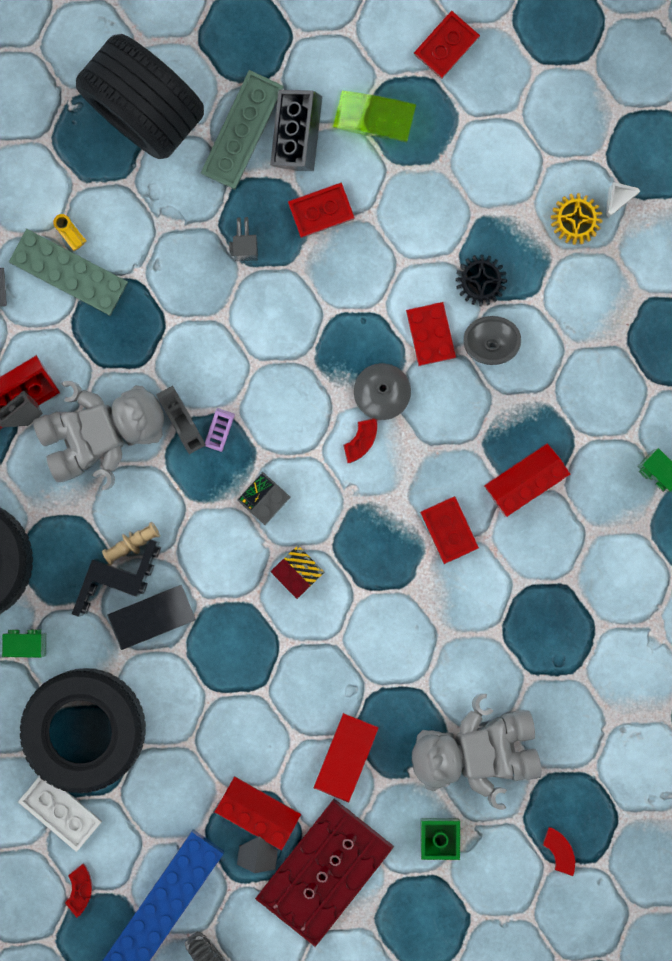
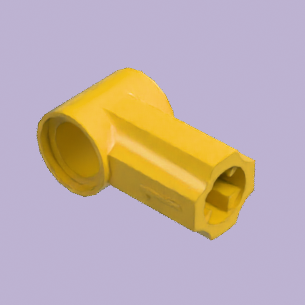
[53,214,87,251]

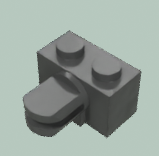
[229,217,258,261]

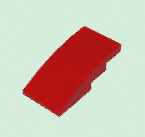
[313,713,379,803]

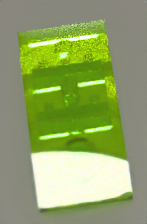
[333,90,416,143]

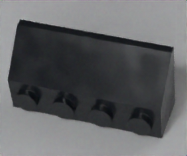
[270,90,322,171]

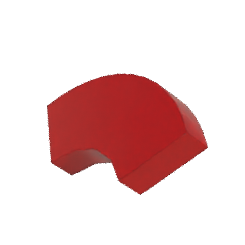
[343,419,377,463]
[542,827,575,876]
[65,863,92,918]

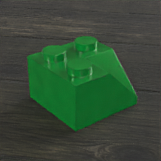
[637,448,672,492]
[2,629,47,658]
[420,818,460,860]

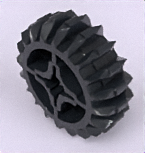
[455,254,507,307]

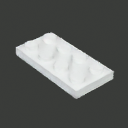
[18,776,102,852]

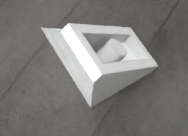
[606,182,640,218]

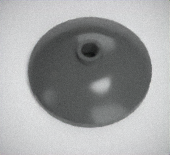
[463,316,521,365]
[354,363,411,420]

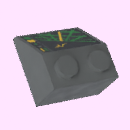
[237,472,291,526]

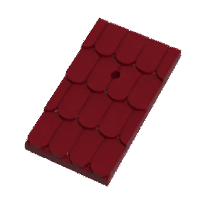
[255,798,394,947]

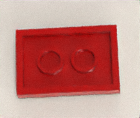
[414,10,480,79]
[288,182,355,238]
[406,302,456,366]
[420,496,479,564]

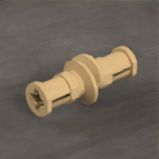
[102,522,160,565]

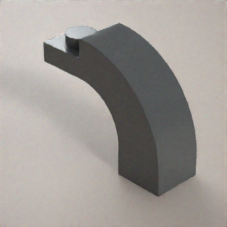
[156,385,206,454]

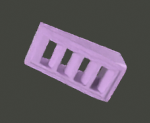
[205,408,235,452]

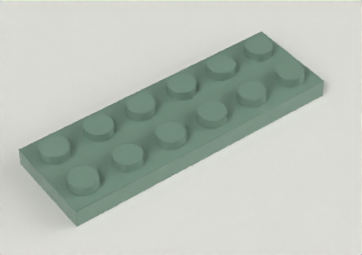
[201,70,284,190]
[9,228,128,316]

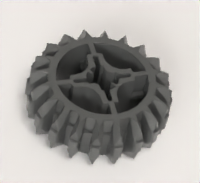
[185,931,225,961]

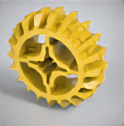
[550,193,602,245]

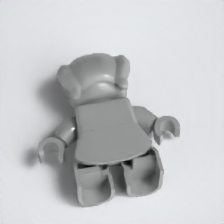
[33,381,164,490]
[412,693,542,810]

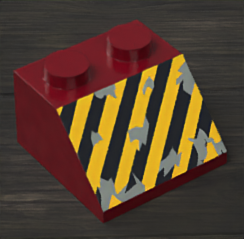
[270,545,325,599]

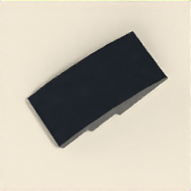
[107,585,196,650]

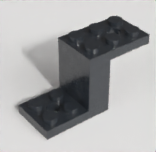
[72,539,161,617]

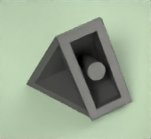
[237,836,278,873]

